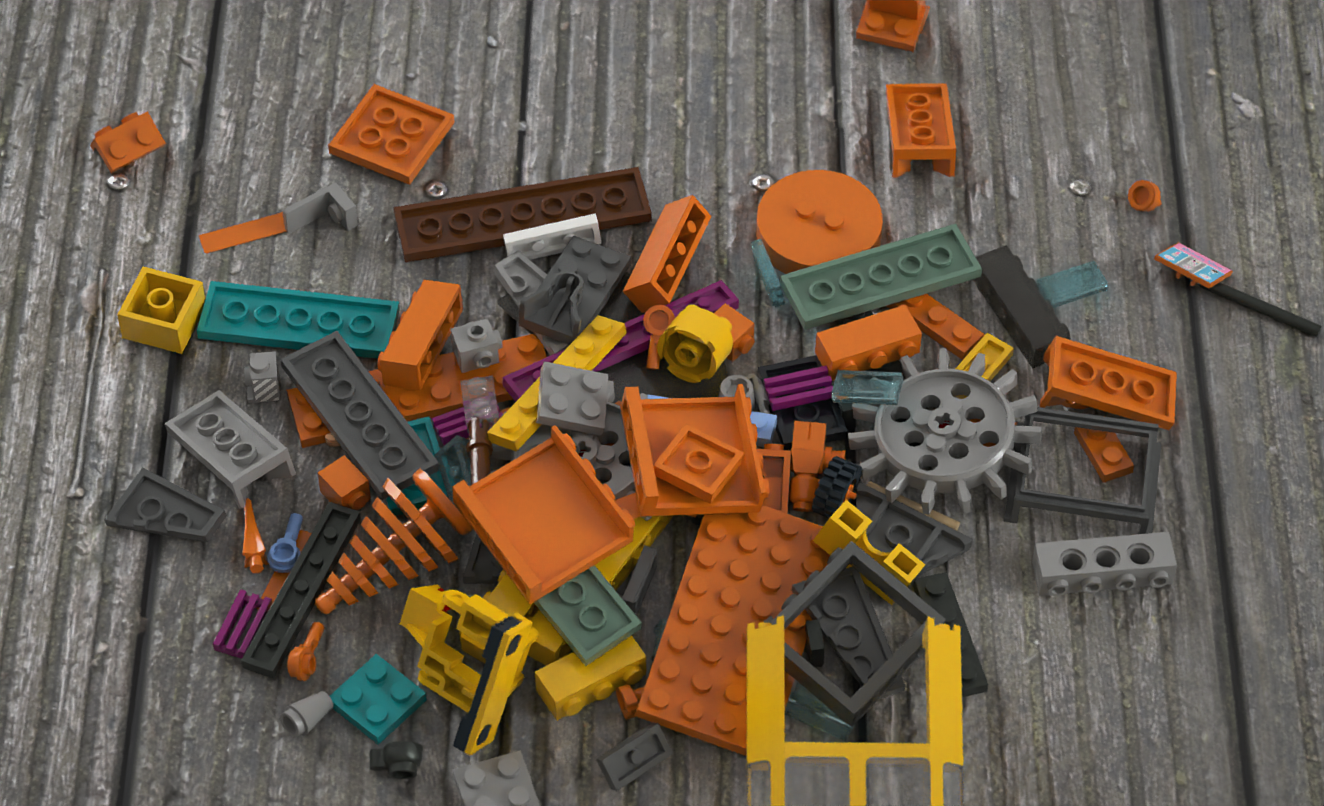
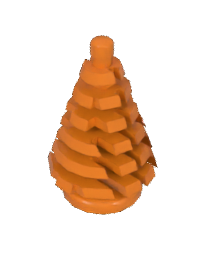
[315,468,473,615]

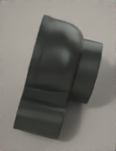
[369,741,423,779]

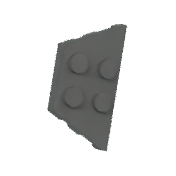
[856,482,973,578]

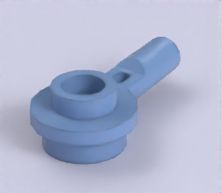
[267,513,303,573]

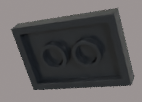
[757,355,847,450]

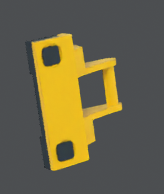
[399,584,539,756]

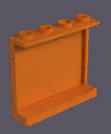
[620,384,769,516]
[452,425,635,605]

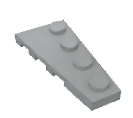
[494,250,569,356]

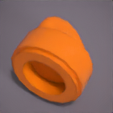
[1128,180,1162,212]

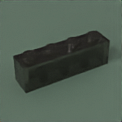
[973,245,1071,369]

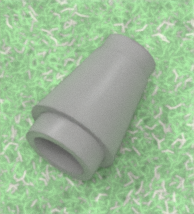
[280,691,333,737]

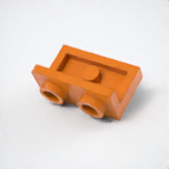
[90,111,166,173]

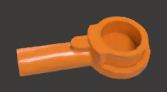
[643,305,675,370]
[287,622,325,681]

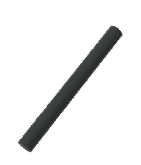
[1199,282,1322,337]

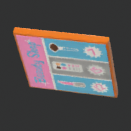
[1154,242,1233,288]

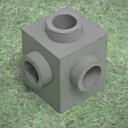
[450,318,503,373]

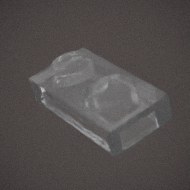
[460,375,499,433]

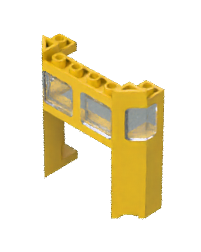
[746,615,964,806]

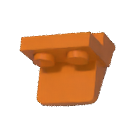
[856,0,930,52]

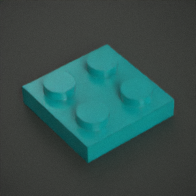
[330,654,427,745]

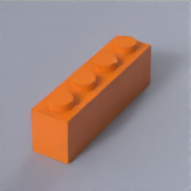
[622,195,712,313]
[377,280,463,391]

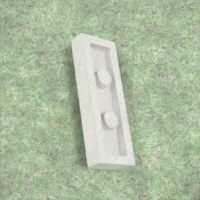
[503,214,601,260]

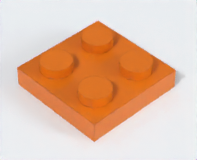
[653,424,745,504]

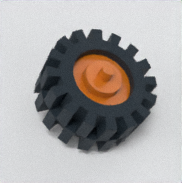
[812,456,862,518]

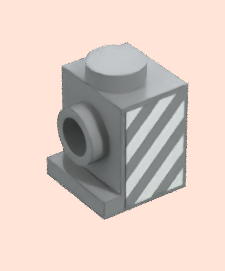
[244,351,281,404]

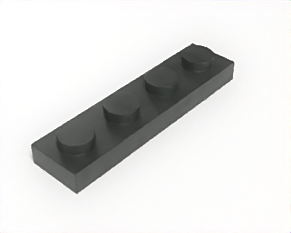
[913,572,989,697]

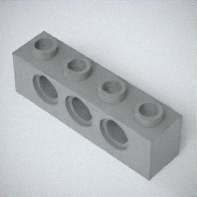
[1032,532,1177,596]

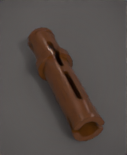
[466,417,493,485]

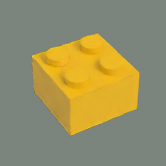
[117,266,205,354]

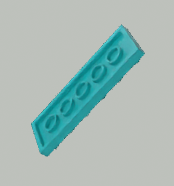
[197,281,400,359]

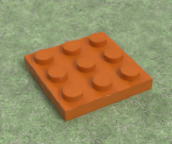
[328,84,455,185]

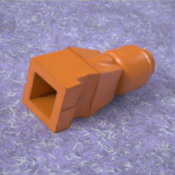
[789,421,826,512]

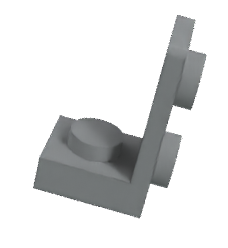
[283,182,358,233]

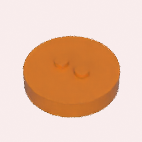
[756,170,883,274]

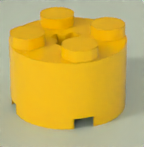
[657,304,733,383]

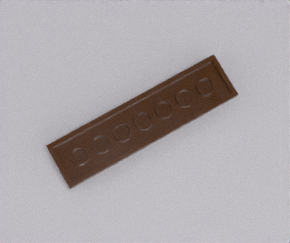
[393,167,652,263]

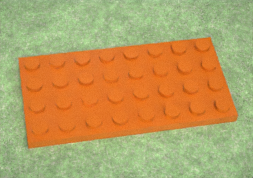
[635,505,831,756]

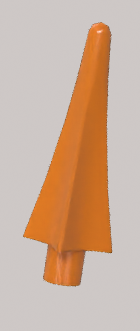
[242,498,268,573]

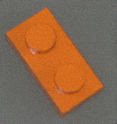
[1074,416,1134,483]

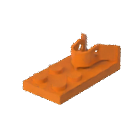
[886,83,956,178]
[1040,336,1177,430]

